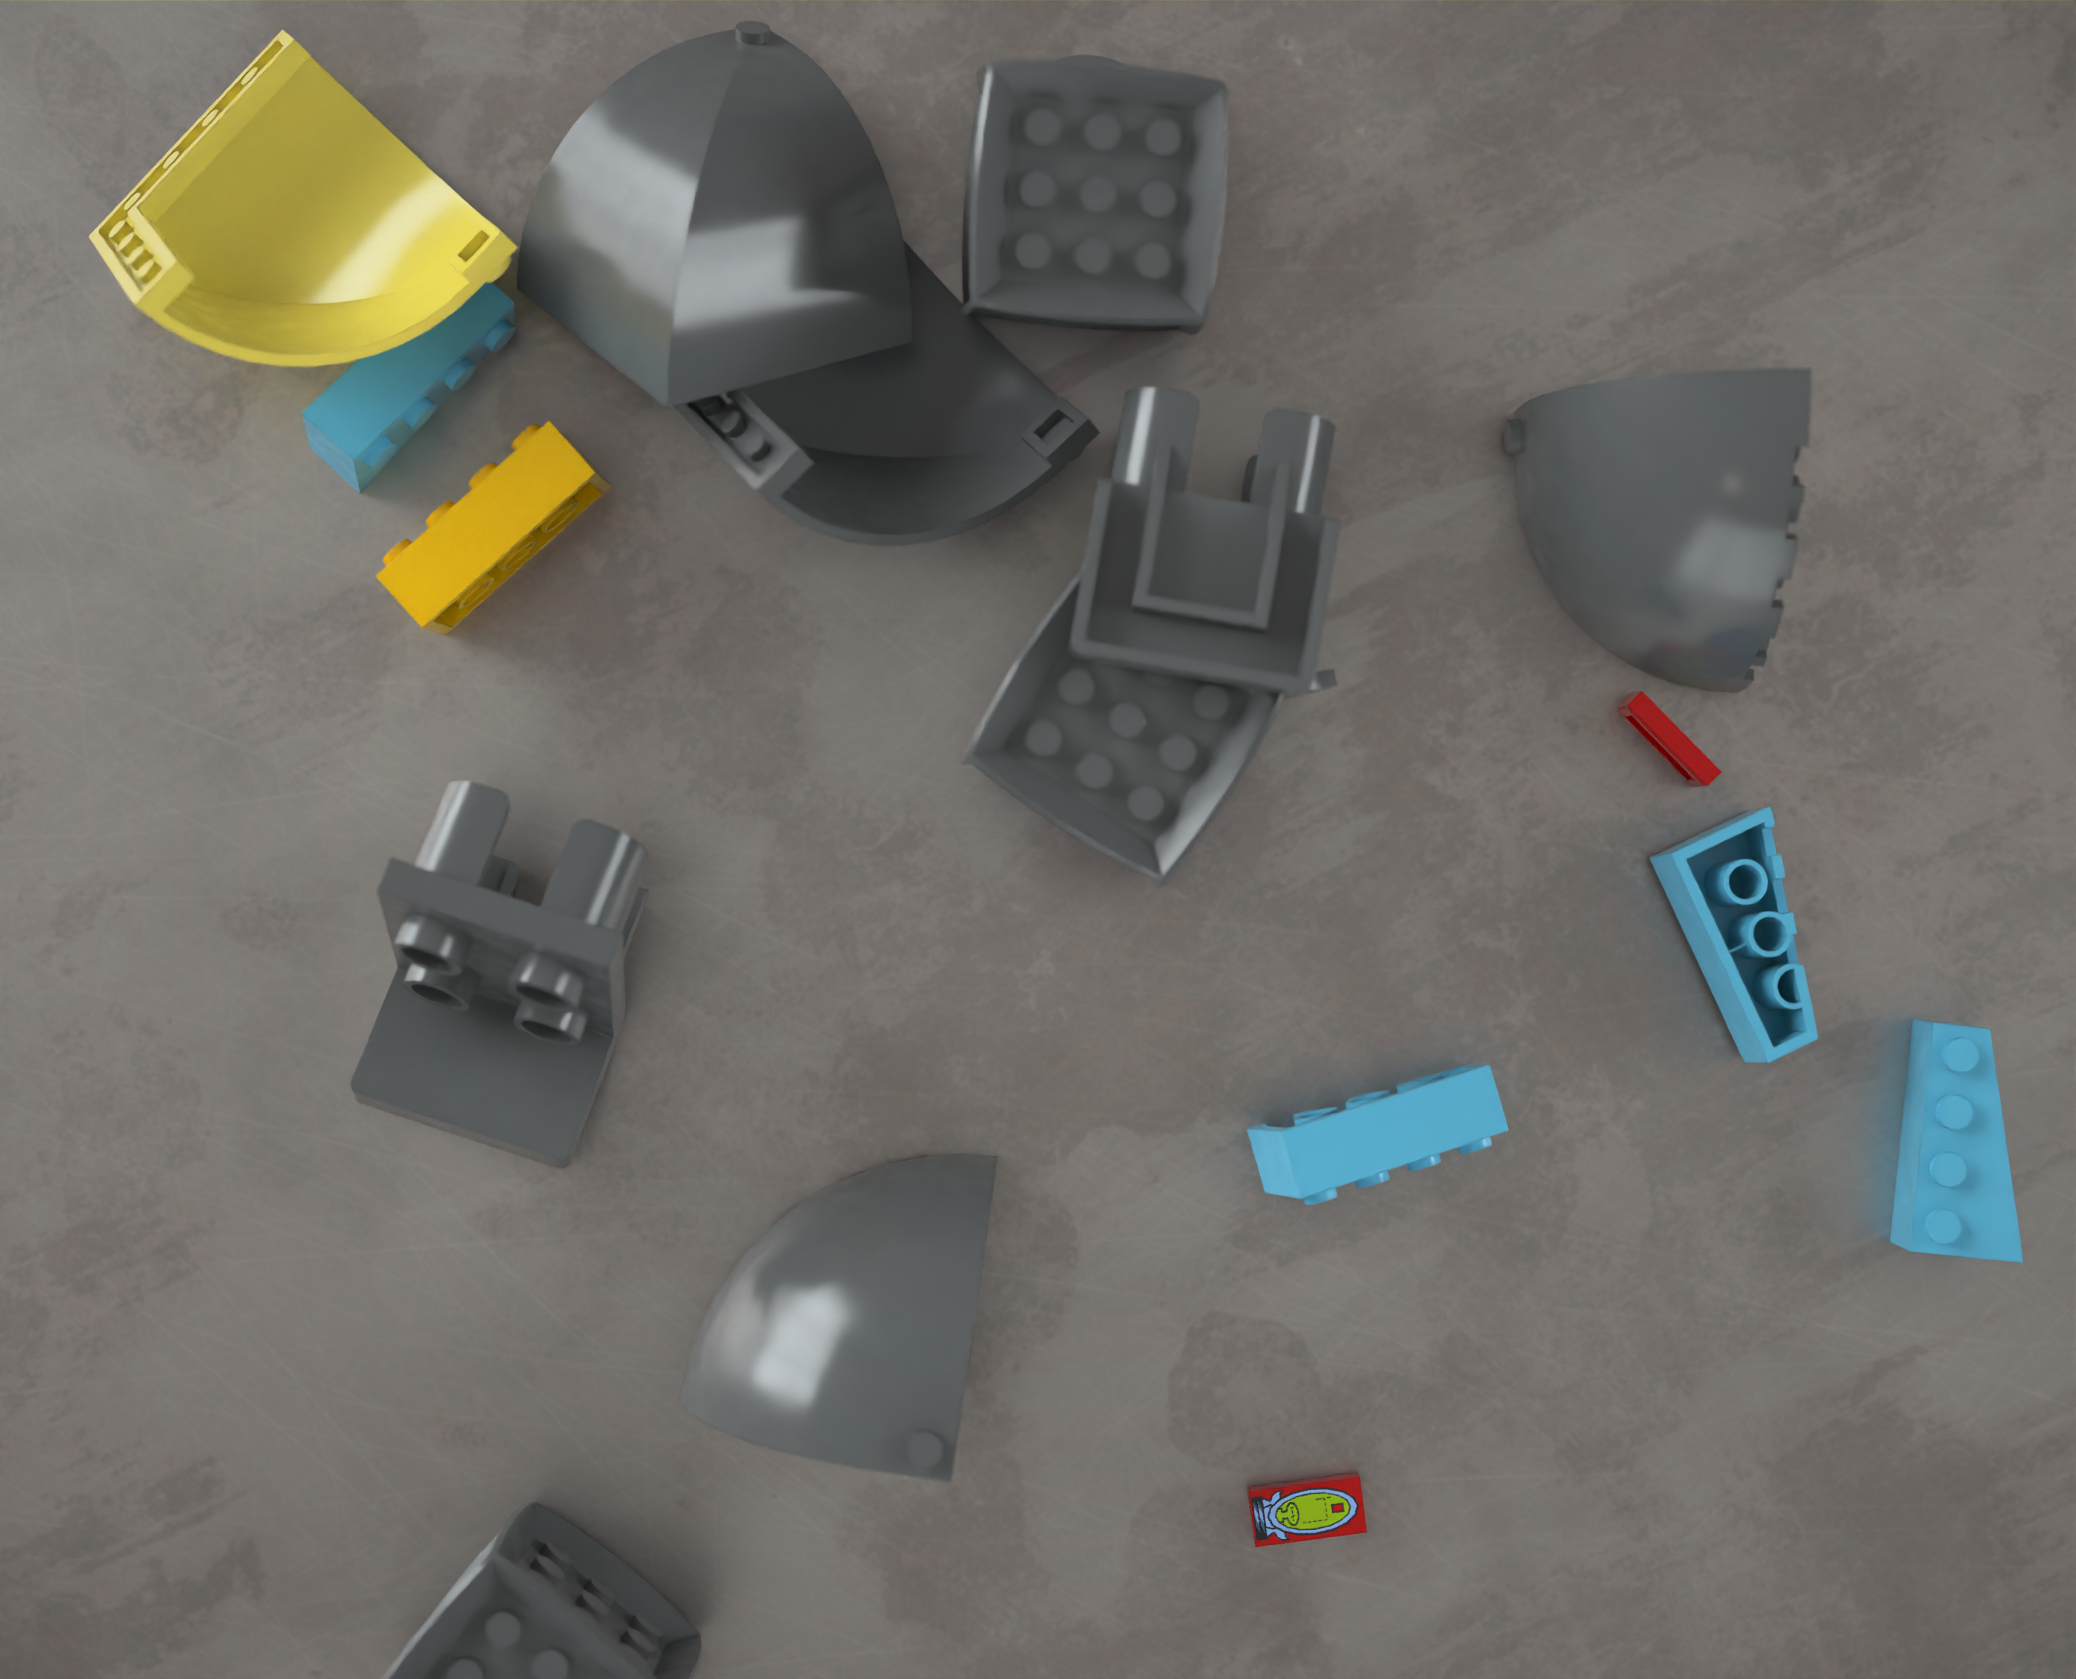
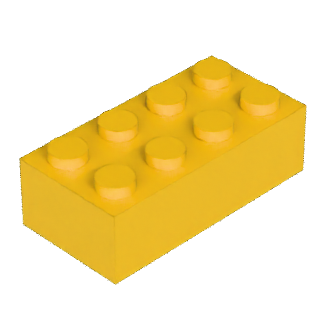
[376,421,612,636]

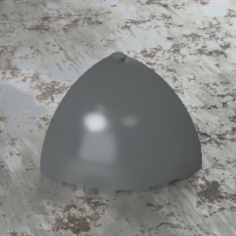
[1504,368,1811,693]
[679,1153,998,1482]

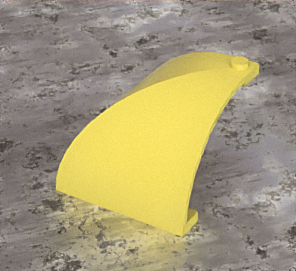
[88,30,518,366]

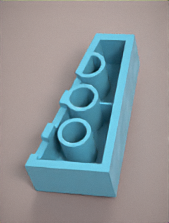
[302,282,516,493]
[1649,806,1819,1063]
[1890,1019,2024,1263]
[1246,1064,1509,1205]

